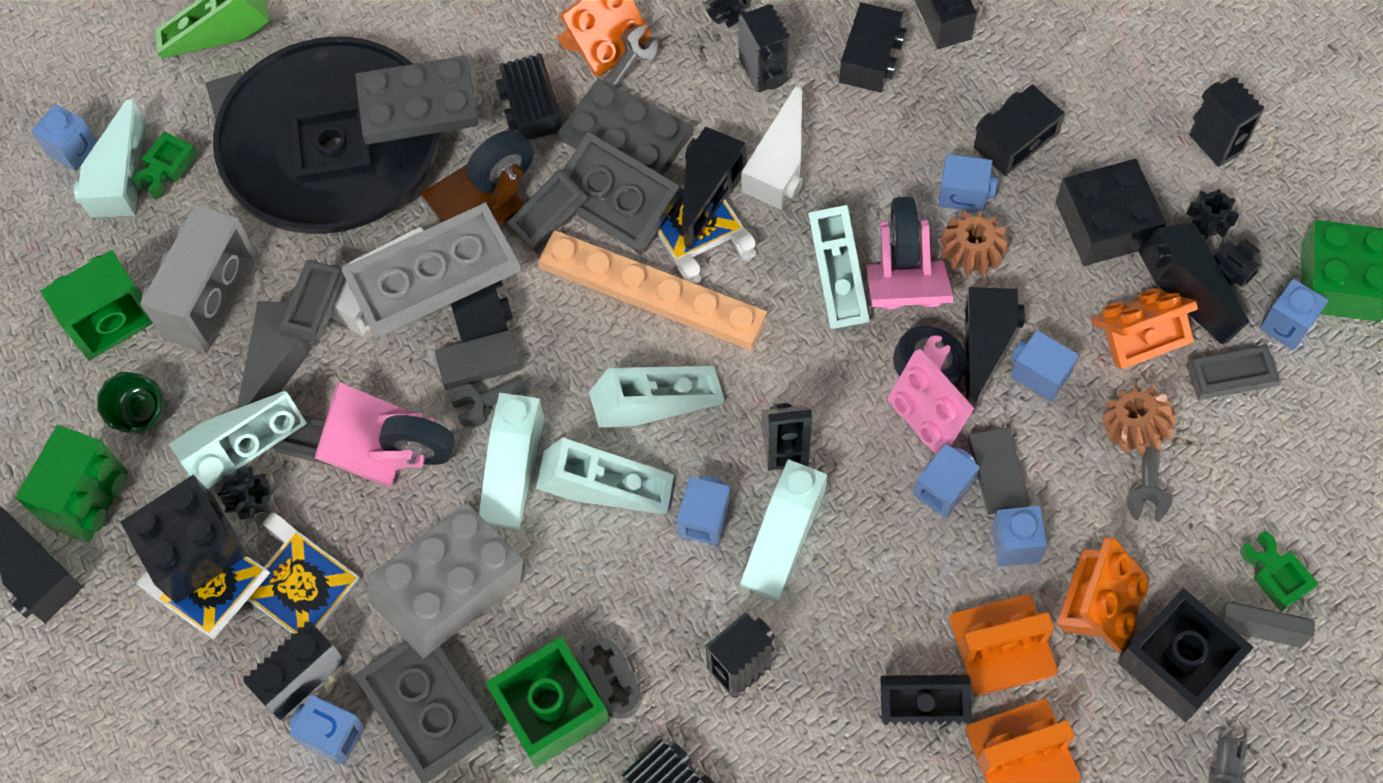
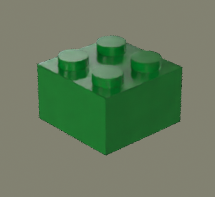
[1300,220,1383,322]
[40,250,153,361]
[15,424,128,543]
[485,637,610,769]

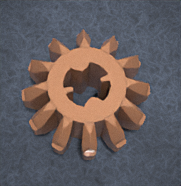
[940,209,1008,277]
[1103,384,1176,456]

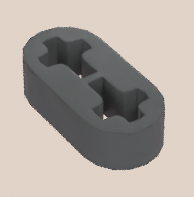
[582,638,641,719]

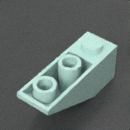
[169,391,307,489]

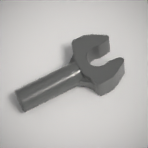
[604,25,659,87]
[450,377,527,427]
[1127,446,1172,522]

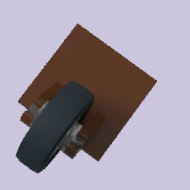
[420,130,534,227]

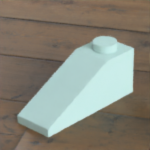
[74,100,145,218]
[808,205,870,329]
[589,366,725,428]
[479,393,545,530]
[536,437,674,515]
[740,459,827,602]

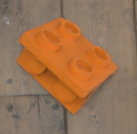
[557,0,651,76]
[1091,288,1198,369]
[1057,537,1148,652]
[949,594,1058,697]
[965,699,1081,783]

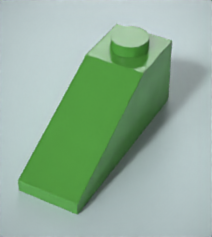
[155,0,270,58]

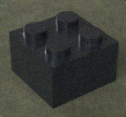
[1056,158,1166,266]
[120,474,249,604]
[1117,587,1254,723]

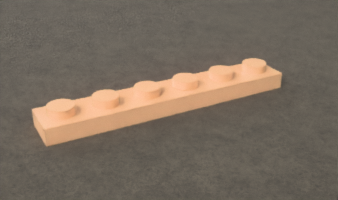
[538,230,767,351]

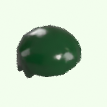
[97,371,166,434]

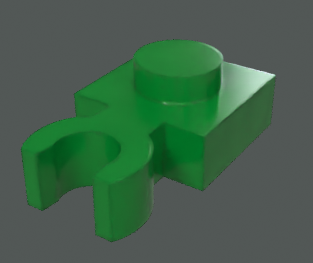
[131,131,198,200]
[1239,531,1319,612]

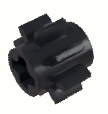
[705,0,751,28]
[1186,189,1239,239]
[1214,239,1262,288]
[218,467,273,520]

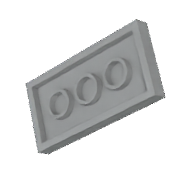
[341,202,521,339]

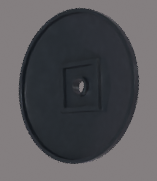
[213,37,441,234]

